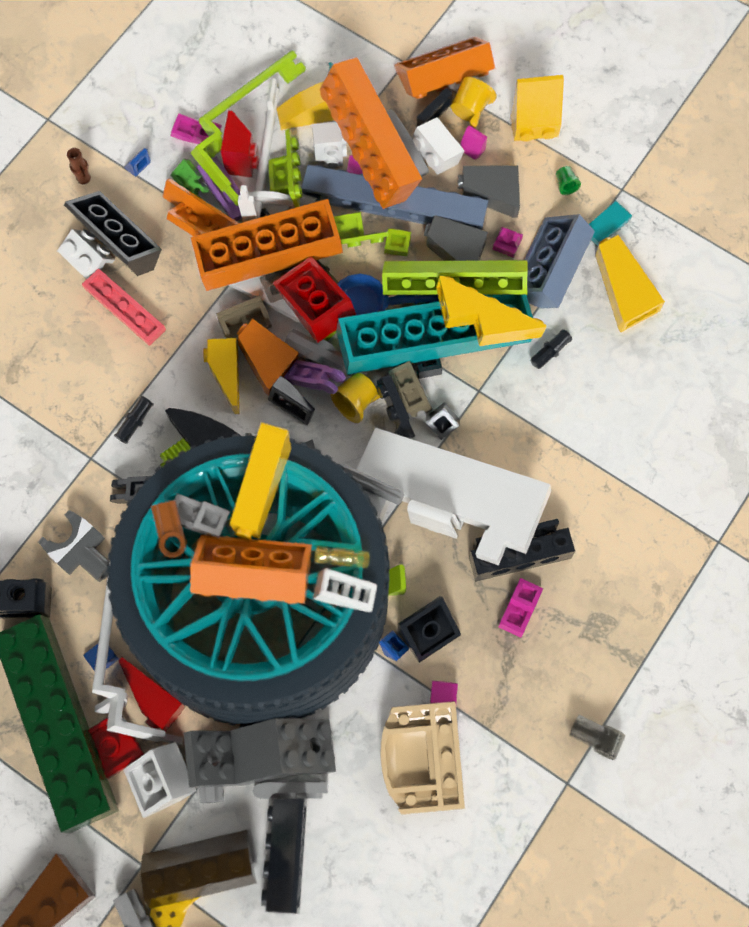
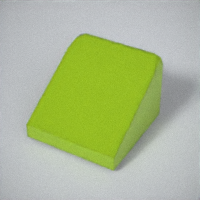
[388,564,406,596]

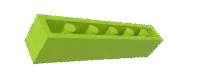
[382,260,528,295]

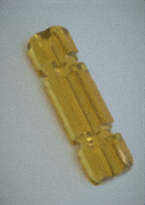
[314,547,370,568]

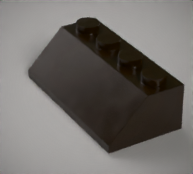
[140,830,257,909]

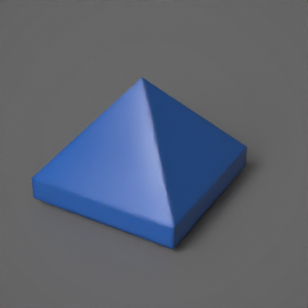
[379,630,409,661]

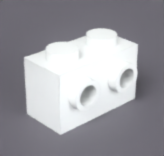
[412,118,464,175]
[312,122,347,169]

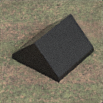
[397,596,461,663]

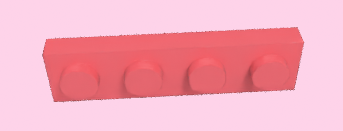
[82,268,166,346]

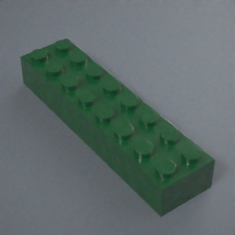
[0,614,119,833]

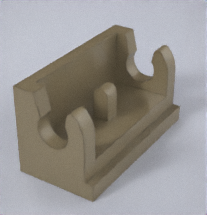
[216,296,272,341]
[388,361,433,417]

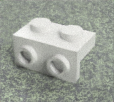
[57,229,115,279]

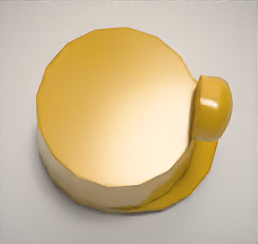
[451,77,497,128]
[330,373,380,424]

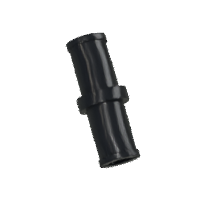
[114,396,154,444]

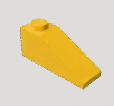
[203,338,240,414]

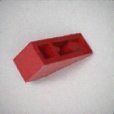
[119,657,185,732]

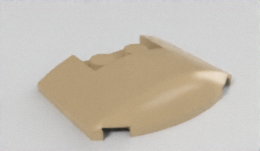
[380,701,465,815]

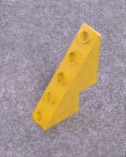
[436,276,547,346]

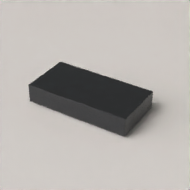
[416,88,452,127]

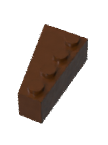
[1,853,95,927]

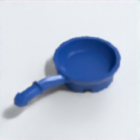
[337,274,439,315]

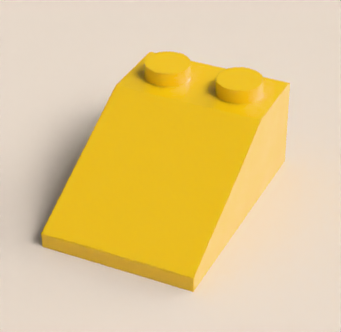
[510,75,564,142]

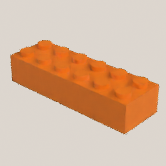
[319,57,422,209]
[191,199,343,291]

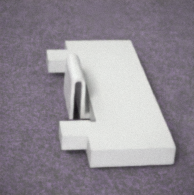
[356,428,551,565]

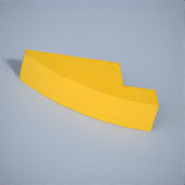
[277,81,334,130]

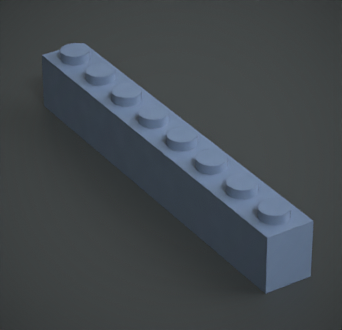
[301,165,488,230]

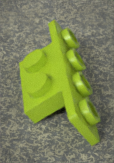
[268,129,303,208]
[333,212,389,248]

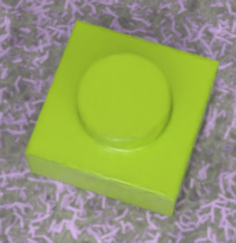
[384,228,411,257]

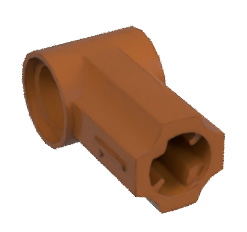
[151,500,187,557]

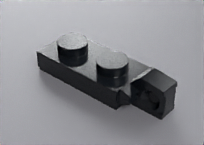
[376,375,415,439]

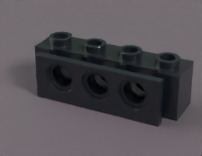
[469,519,575,582]
[0,578,52,619]

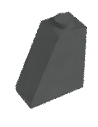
[458,166,520,218]
[424,215,488,261]

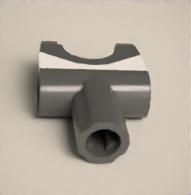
[38,510,109,582]

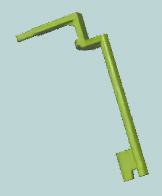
[190,50,306,206]

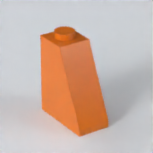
[237,319,299,396]

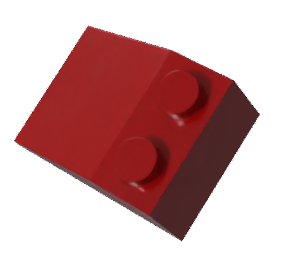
[273,256,356,343]

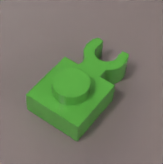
[171,159,209,199]

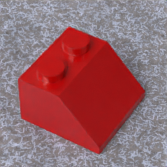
[221,110,259,178]

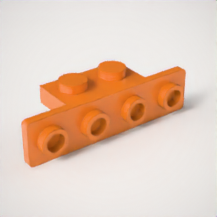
[163,178,239,236]

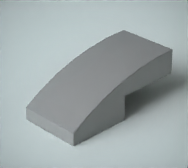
[175,494,230,538]

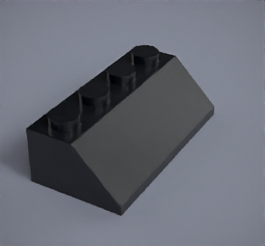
[64,191,162,276]
[261,798,307,914]

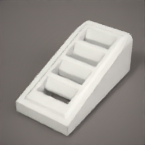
[313,568,377,612]

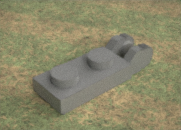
[252,782,328,799]

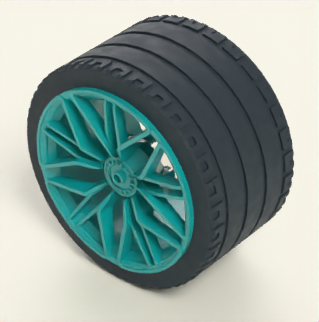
[107,433,389,727]

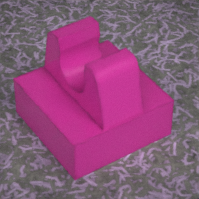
[492,227,523,258]

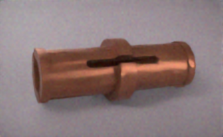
[67,148,91,185]

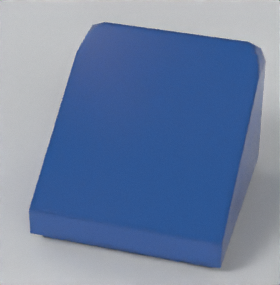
[124,148,151,177]
[83,643,119,671]

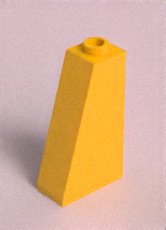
[595,235,665,332]
[230,422,291,540]

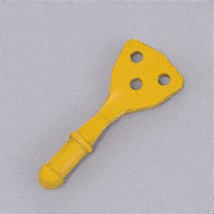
[150,897,200,927]

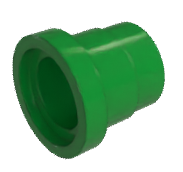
[555,166,581,195]

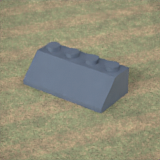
[524,214,595,309]

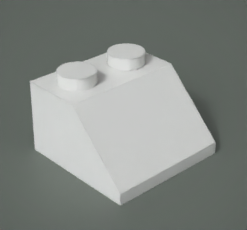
[123,742,196,818]

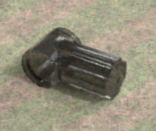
[569,715,626,760]

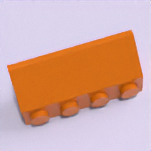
[394,37,495,99]
[191,535,312,604]

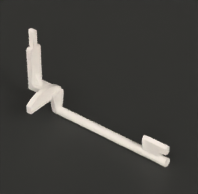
[238,78,293,222]
[92,561,183,745]

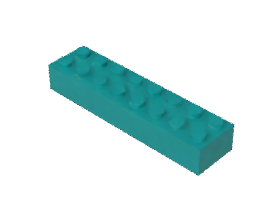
[336,294,533,374]

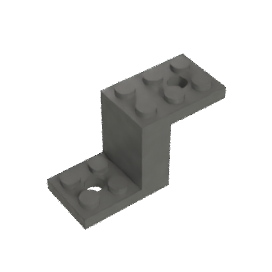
[184,718,336,788]

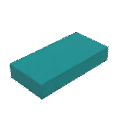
[589,201,632,246]

